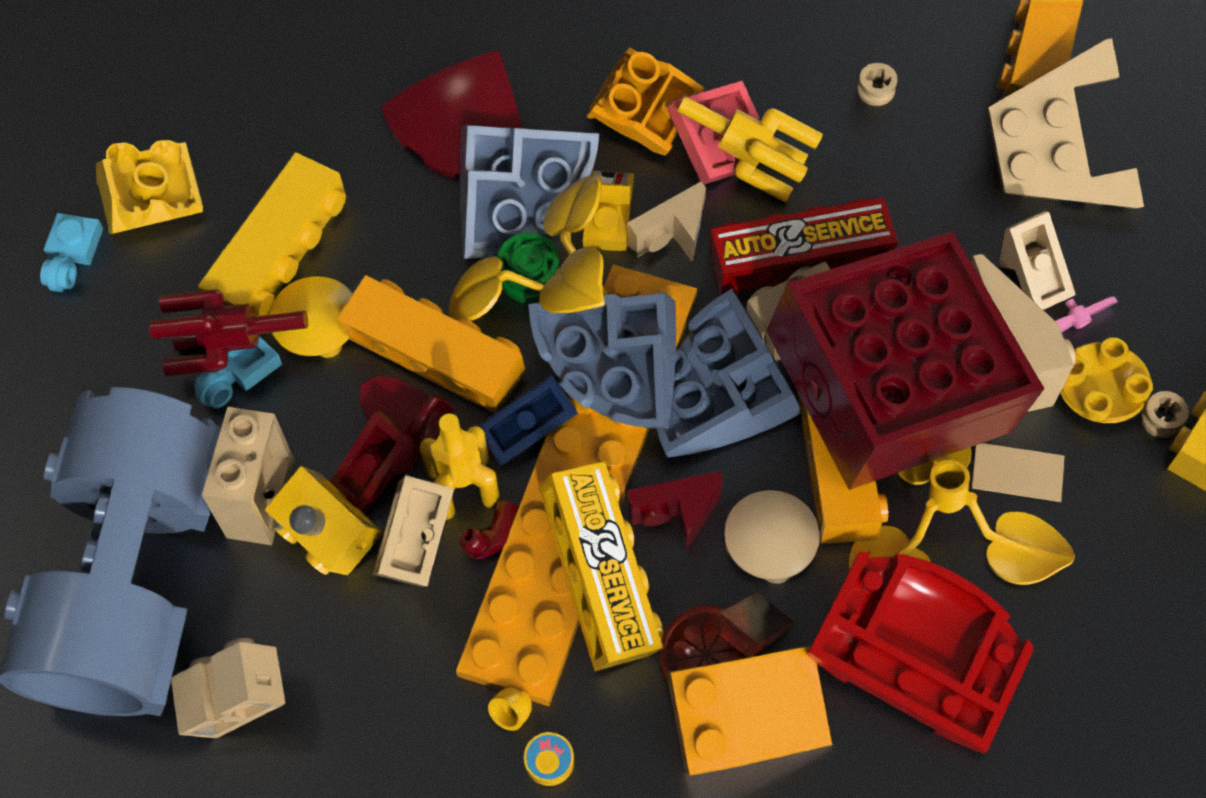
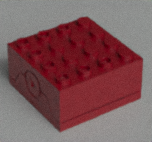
[766,231,1045,490]

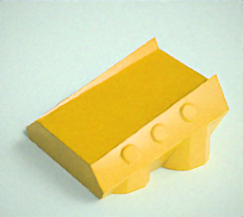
[96,140,203,234]

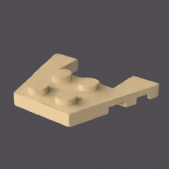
[987,38,1144,209]

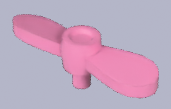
[1056,296,1118,333]

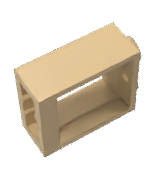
[202,407,295,545]
[372,475,454,587]

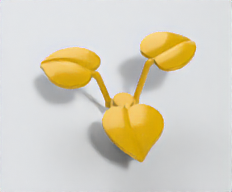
[448,173,608,321]
[849,447,1075,585]

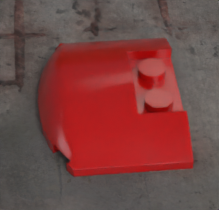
[806,551,1034,754]

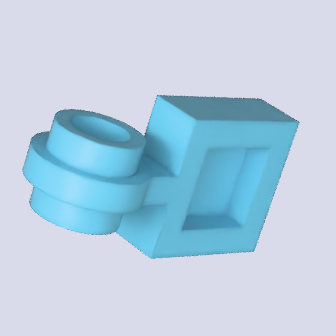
[40,213,103,292]
[194,336,282,408]

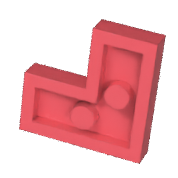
[667,81,760,185]

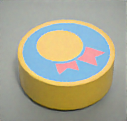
[524,732,574,786]

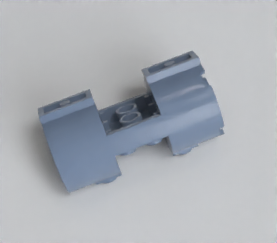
[0,387,221,716]

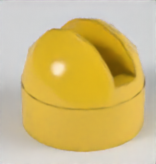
[488,686,532,731]

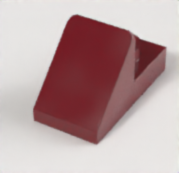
[330,410,414,513]
[627,471,723,548]

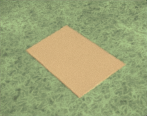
[972,443,1065,502]

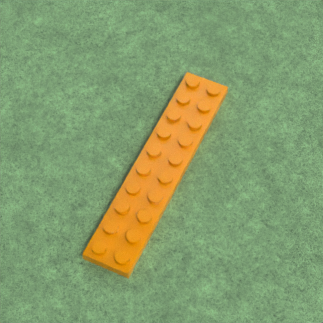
[456,264,697,706]

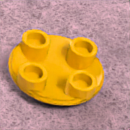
[269,276,352,358]
[1060,337,1153,423]

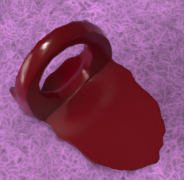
[359,376,455,460]

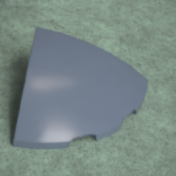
[460,125,599,259]
[657,289,802,458]
[528,293,676,428]

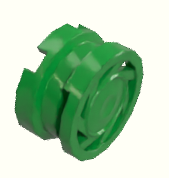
[498,232,560,303]

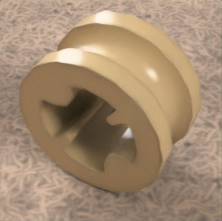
[857,63,897,106]
[1141,391,1189,438]

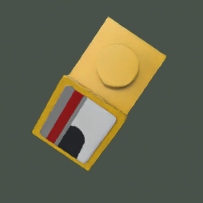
[583,170,634,252]

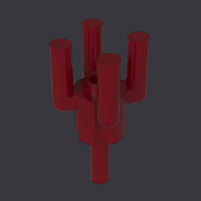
[149,289,308,377]

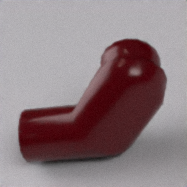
[460,500,519,560]

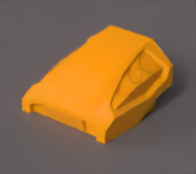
[586,47,705,156]

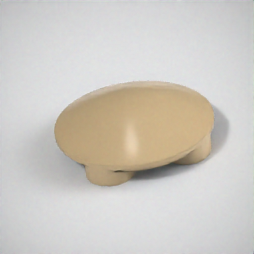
[724,490,820,584]

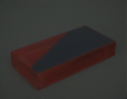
[711,592,794,658]

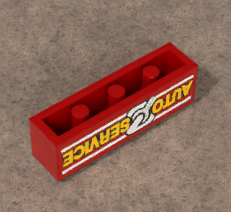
[709,197,898,295]

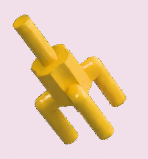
[677,96,823,202]
[420,414,500,520]

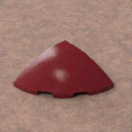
[381,50,523,179]

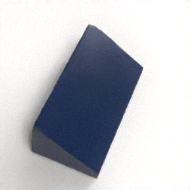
[478,375,578,466]

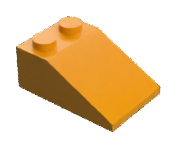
[666,646,832,775]

